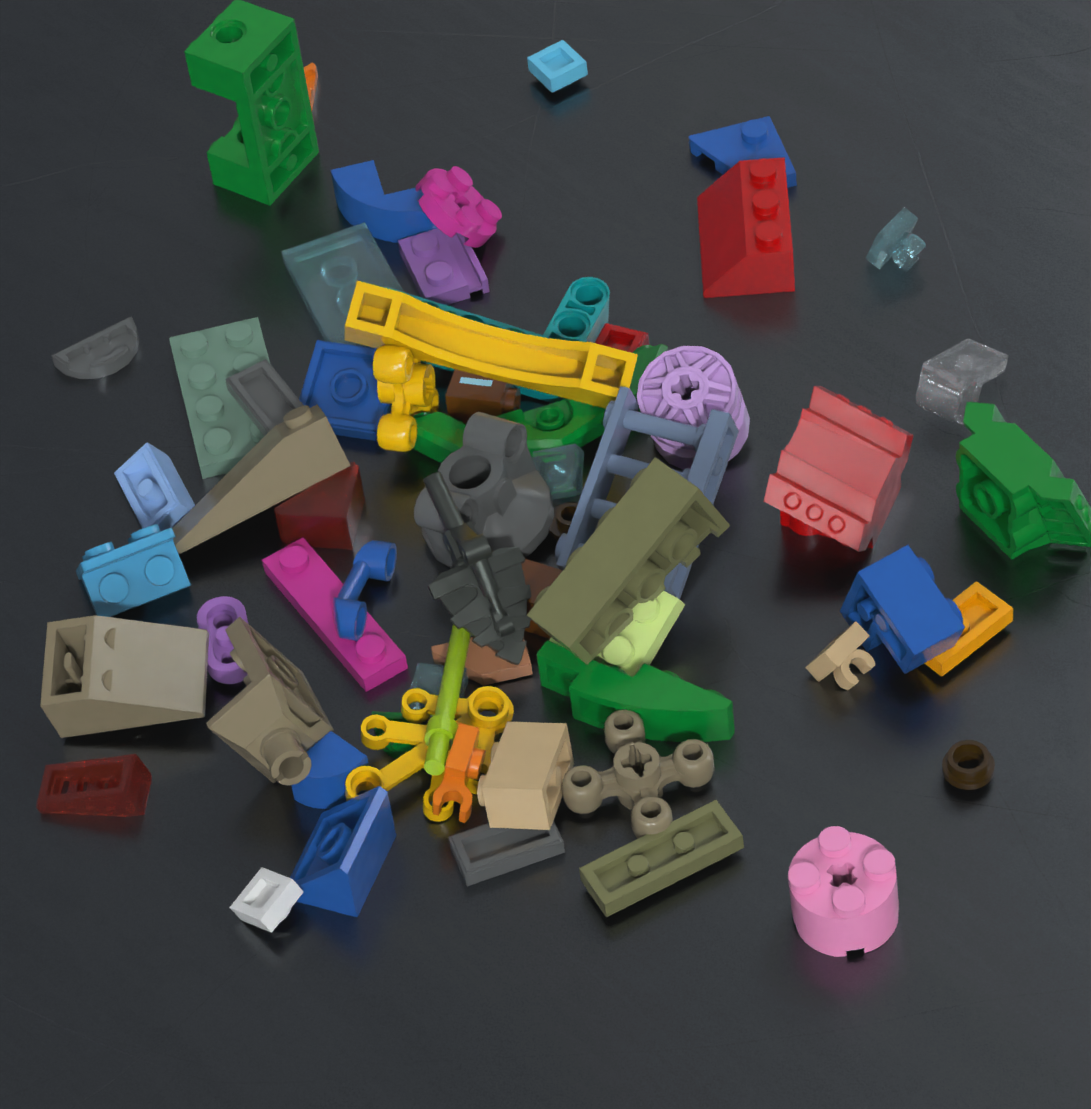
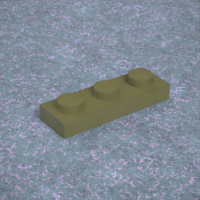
[579,800,744,917]

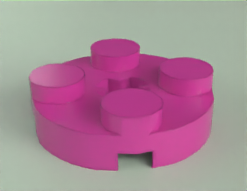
[416,166,502,248]

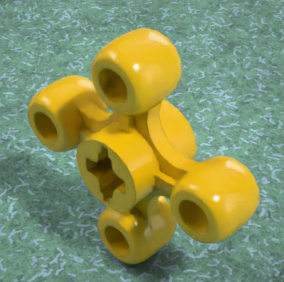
[373,345,439,452]

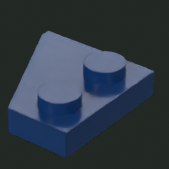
[688,116,797,188]

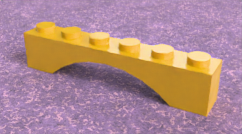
[344,281,638,409]

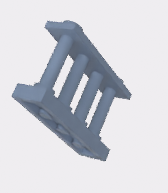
[555,386,739,599]

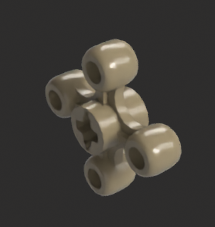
[562,709,714,839]

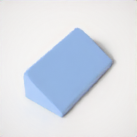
[114,442,195,531]

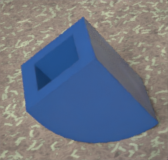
[291,731,369,809]

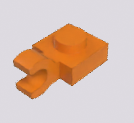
[432,723,486,823]

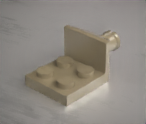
[206,617,334,785]

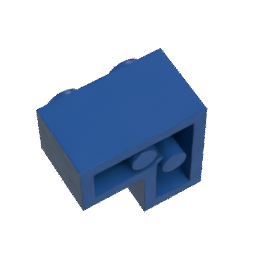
[840,545,965,674]

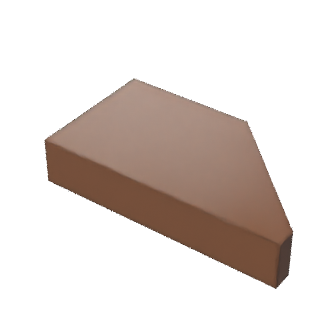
[431,636,533,685]

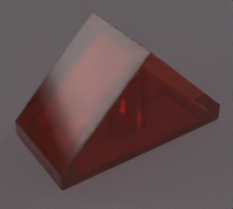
[274,461,365,549]

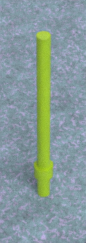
[424,624,471,775]

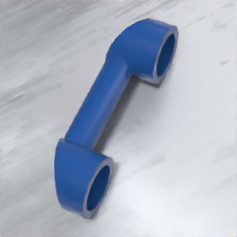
[333,540,397,641]

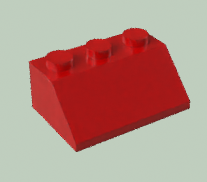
[697,157,795,298]

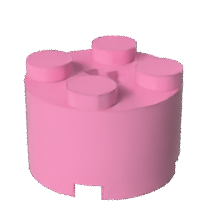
[788,826,899,957]

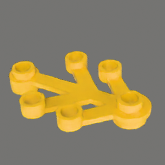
[345,686,514,822]

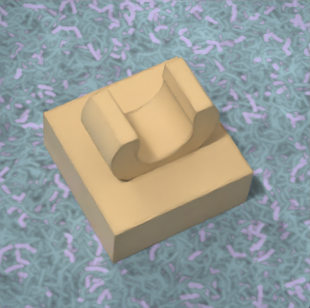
[805,621,876,690]

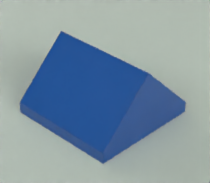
[290,786,397,917]

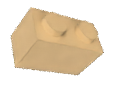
[477,721,574,830]

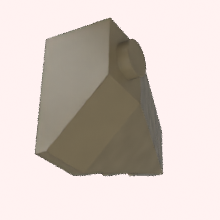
[172,404,351,554]

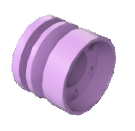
[637,346,750,470]

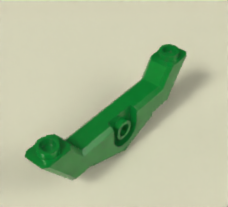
[413,344,669,463]

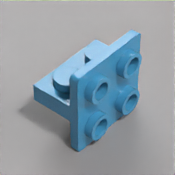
[76,524,191,617]

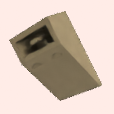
[40,615,209,738]

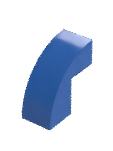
[330,160,437,243]

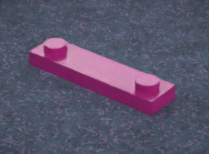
[262,537,408,692]

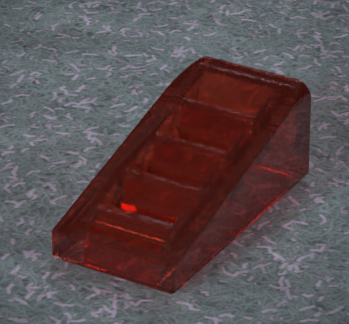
[36,754,152,817]

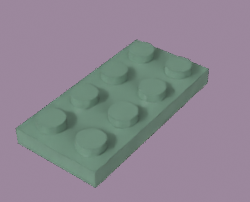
[169,317,270,479]

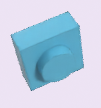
[527,40,588,93]

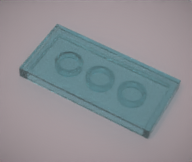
[281,222,404,348]

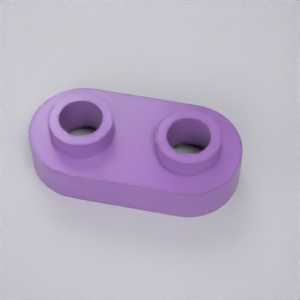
[197,596,249,684]

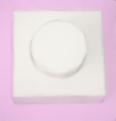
[229,867,304,933]

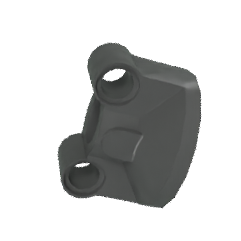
[414,411,554,567]

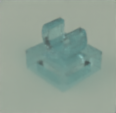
[866,207,926,271]

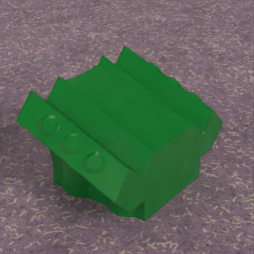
[956,402,1091,560]

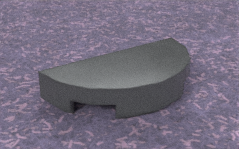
[52,316,139,379]

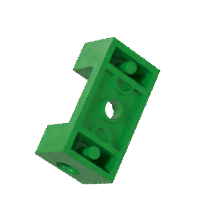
[184,0,319,206]

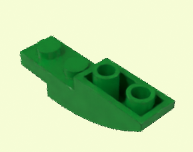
[537,640,735,742]

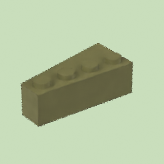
[527,457,730,665]

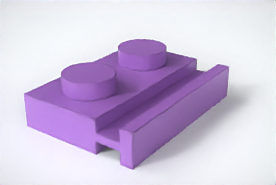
[398,228,490,305]

